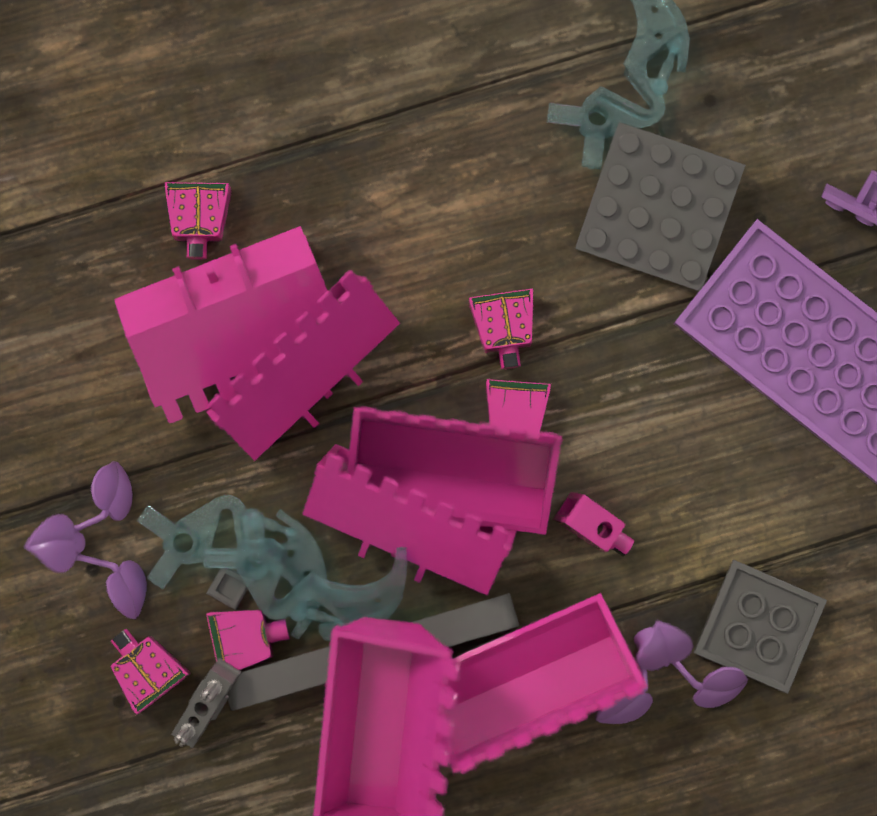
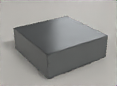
[206,564,253,610]

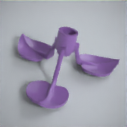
[25,461,147,619]
[595,621,748,724]

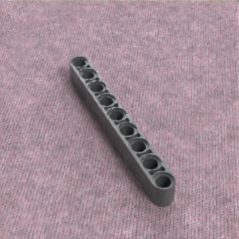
[227,593,520,711]

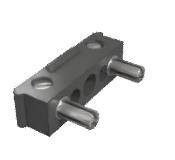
[172,658,241,748]

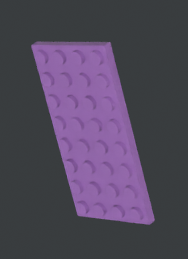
[674,219,877,484]

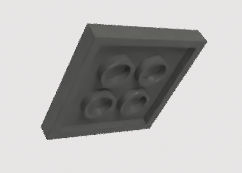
[693,560,827,694]

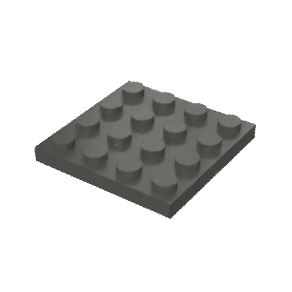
[575,122,746,291]

